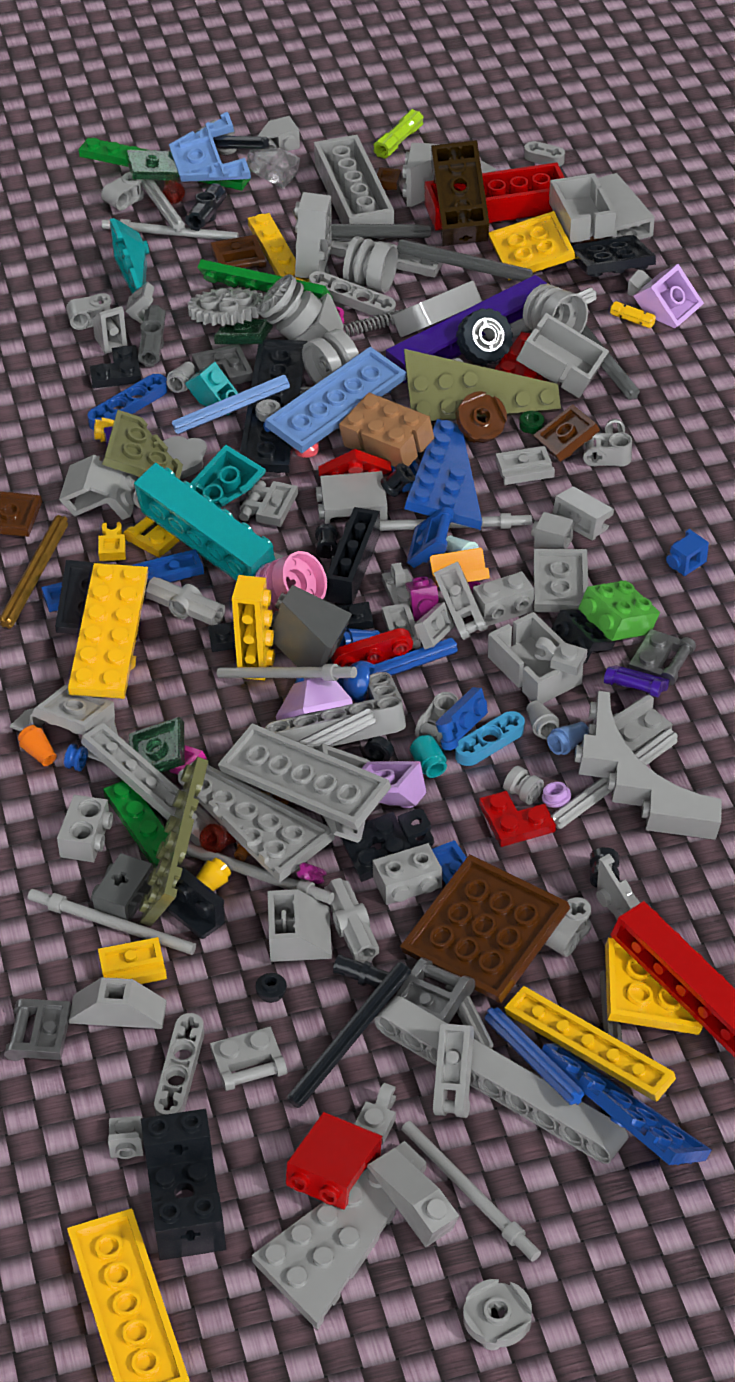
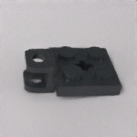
[340,809,435,882]

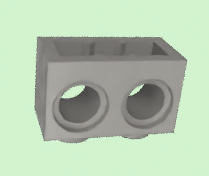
[57,795,113,863]

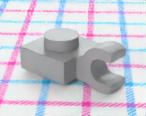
[535,637,587,676]
[355,1083,396,1145]

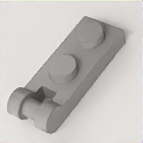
[433,561,488,640]
[433,1024,475,1118]

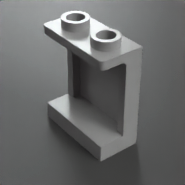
[316,471,388,524]

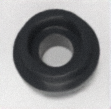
[255,973,287,1003]

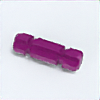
[296,862,327,885]

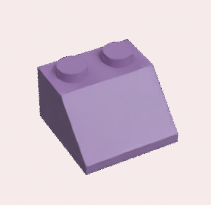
[633,264,704,328]

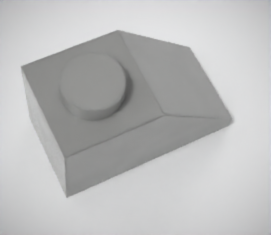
[92,306,127,354]

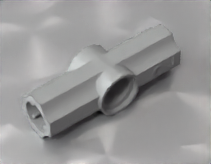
[145,577,225,625]
[324,878,379,963]

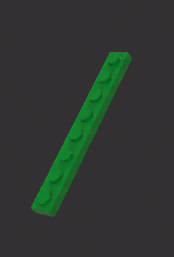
[79,137,251,191]

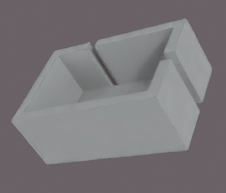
[549,173,616,243]
[516,313,609,399]
[488,612,583,704]

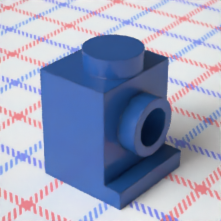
[666,529,709,576]

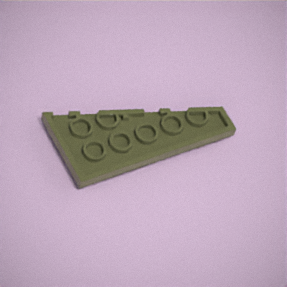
[139,757,208,927]

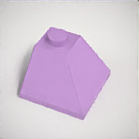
[276,678,353,720]
[362,761,427,808]

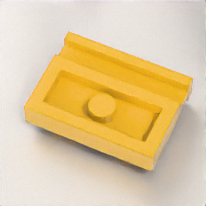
[98,937,167,984]

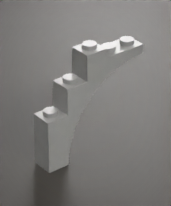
[574,691,722,840]

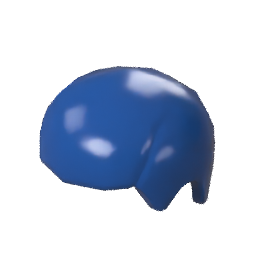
[343,660,375,702]

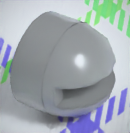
[605,419,625,433]

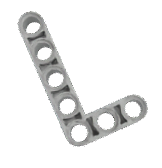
[265,672,406,747]

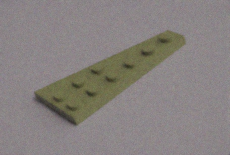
[404,349,561,423]

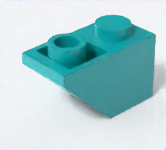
[184,362,238,416]

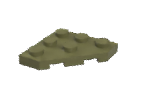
[102,410,183,479]

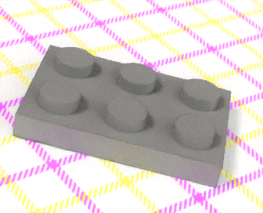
[534,549,588,612]

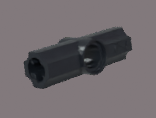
[185,183,226,231]

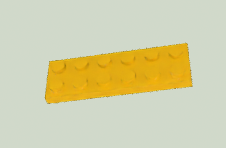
[68,563,148,699]
[67,1208,190,1382]

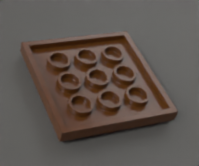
[400,854,570,1003]

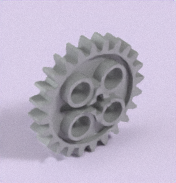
[188,287,264,326]

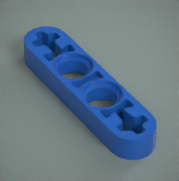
[87,374,168,430]

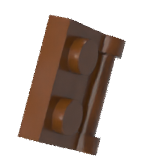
[211,235,266,268]

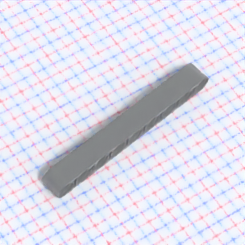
[374,996,629,1164]

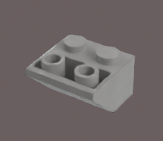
[402,143,439,207]
[268,889,332,962]

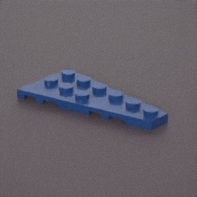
[405,419,482,530]
[541,1044,712,1165]

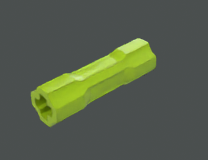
[373,109,424,159]

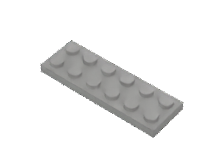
[218,723,391,830]

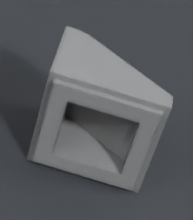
[628,269,652,296]

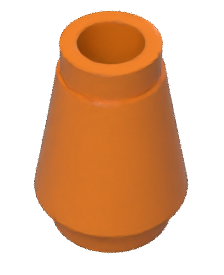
[18,725,57,766]

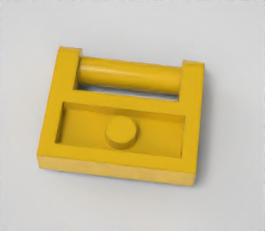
[123,516,180,558]

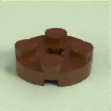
[455,391,507,443]

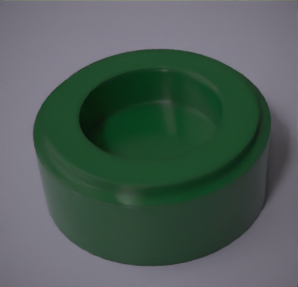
[519,411,544,434]

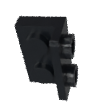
[551,610,616,664]
[166,867,225,939]

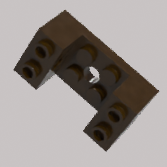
[431,140,489,246]

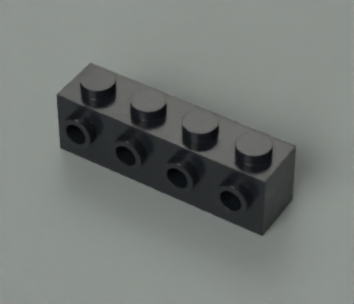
[326,507,380,605]

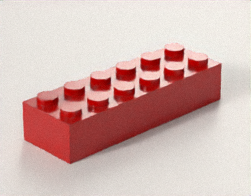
[425,162,565,231]

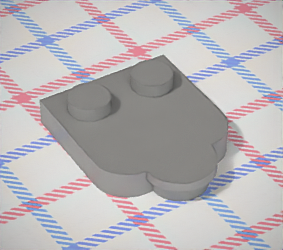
[163,436,207,480]

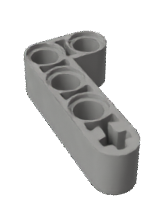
[391,280,482,338]

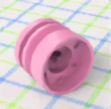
[255,551,327,614]

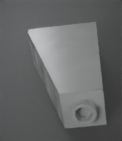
[597,173,655,240]

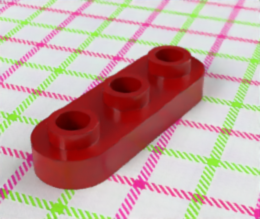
[331,628,413,667]

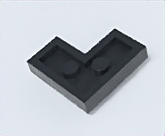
[90,345,141,389]

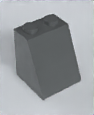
[271,585,352,667]

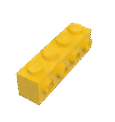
[232,575,275,681]

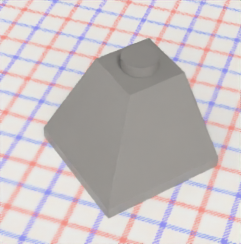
[288,293,344,342]

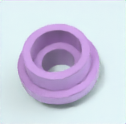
[542,782,571,808]

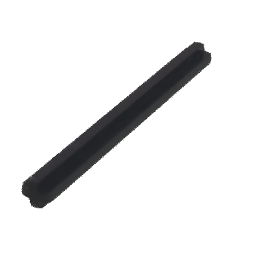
[287,962,411,1108]

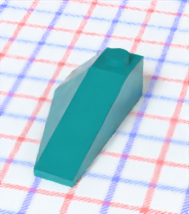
[110,218,149,294]
[190,445,266,508]

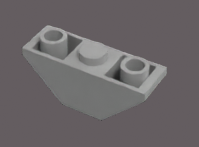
[69,977,167,1029]

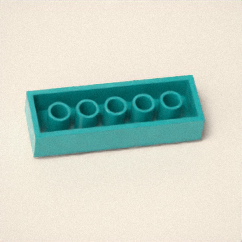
[134,462,276,581]

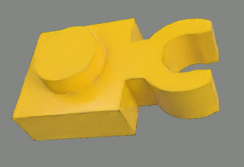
[98,522,126,561]

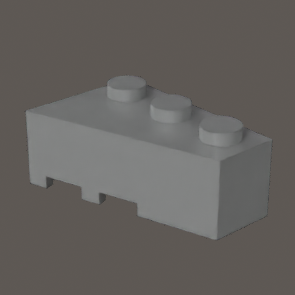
[295,192,332,279]

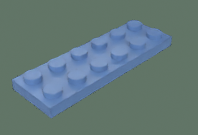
[265,347,407,453]

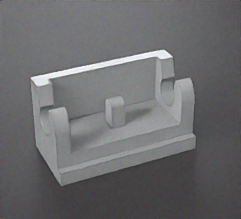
[552,486,614,541]

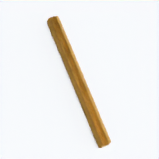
[0,515,68,629]

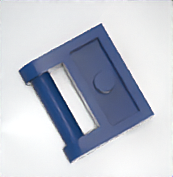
[407,507,455,568]

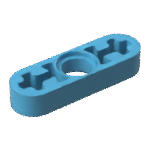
[455,711,525,766]

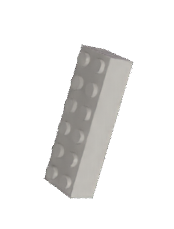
[314,135,394,239]

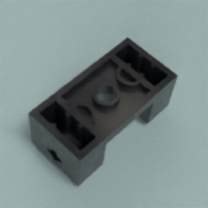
[140,1109,226,1261]

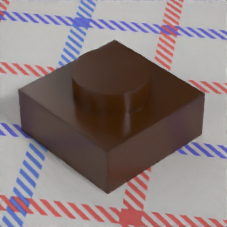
[377,167,401,190]

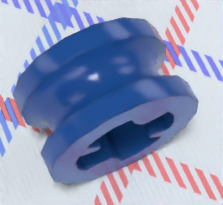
[64,743,88,771]

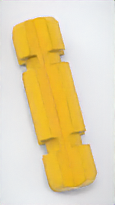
[610,301,656,328]

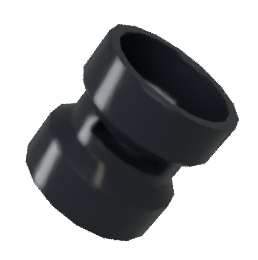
[590,847,620,888]

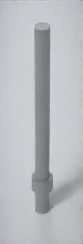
[102,219,239,240]
[380,513,532,531]
[217,664,357,681]
[186,843,334,904]
[28,888,196,955]
[401,1121,541,1262]

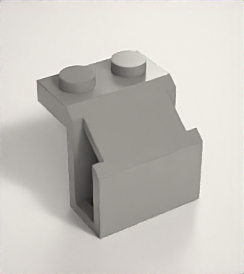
[59,455,138,520]

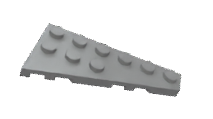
[178,762,335,883]
[252,1141,426,1330]

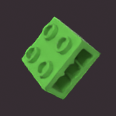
[578,580,660,641]

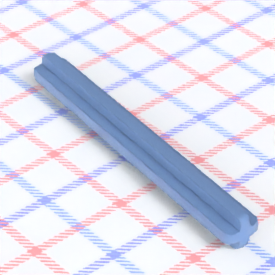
[172,375,290,434]

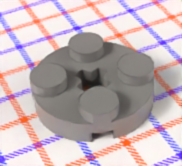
[463,1279,532,1350]

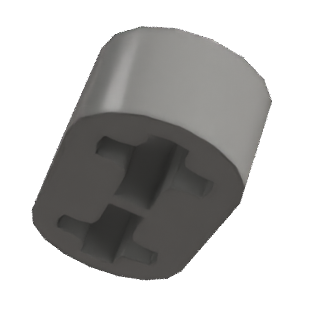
[524,141,565,166]

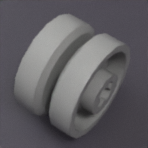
[302,329,359,385]

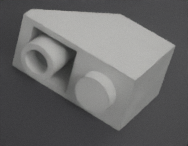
[257,116,300,159]

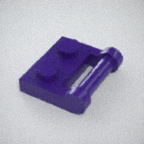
[604,665,670,698]

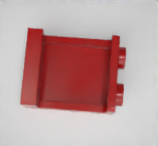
[286,1112,382,1210]

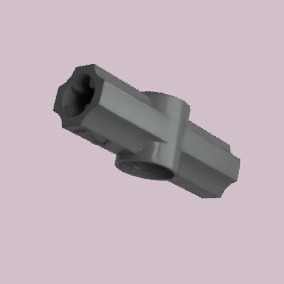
[138,305,166,367]

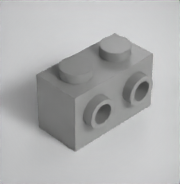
[473,572,534,626]
[373,843,442,905]

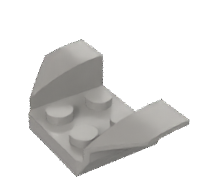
[10,684,118,762]

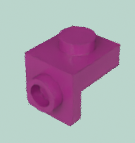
[405,577,439,621]

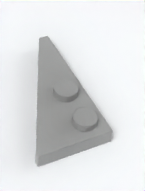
[596,854,640,920]

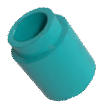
[409,735,447,778]

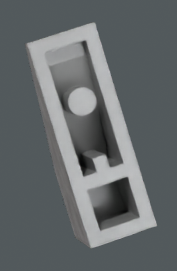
[367,1148,459,1248]

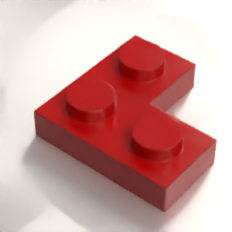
[318,449,391,476]
[479,791,556,847]

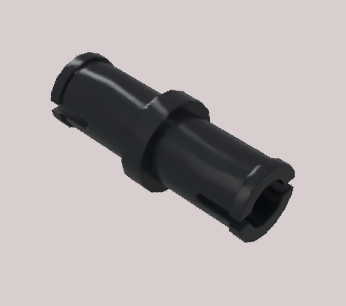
[333,954,389,987]

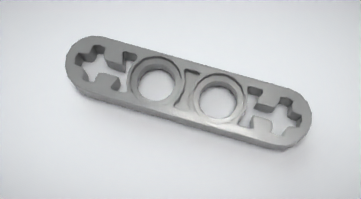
[308,271,396,319]
[154,1013,204,1116]

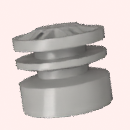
[343,236,398,293]
[258,274,322,340]
[523,284,588,333]

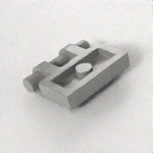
[239,480,298,527]

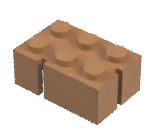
[339,392,434,467]

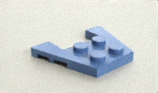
[169,112,251,182]

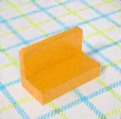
[430,548,490,587]

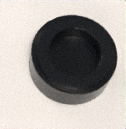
[364,736,394,761]

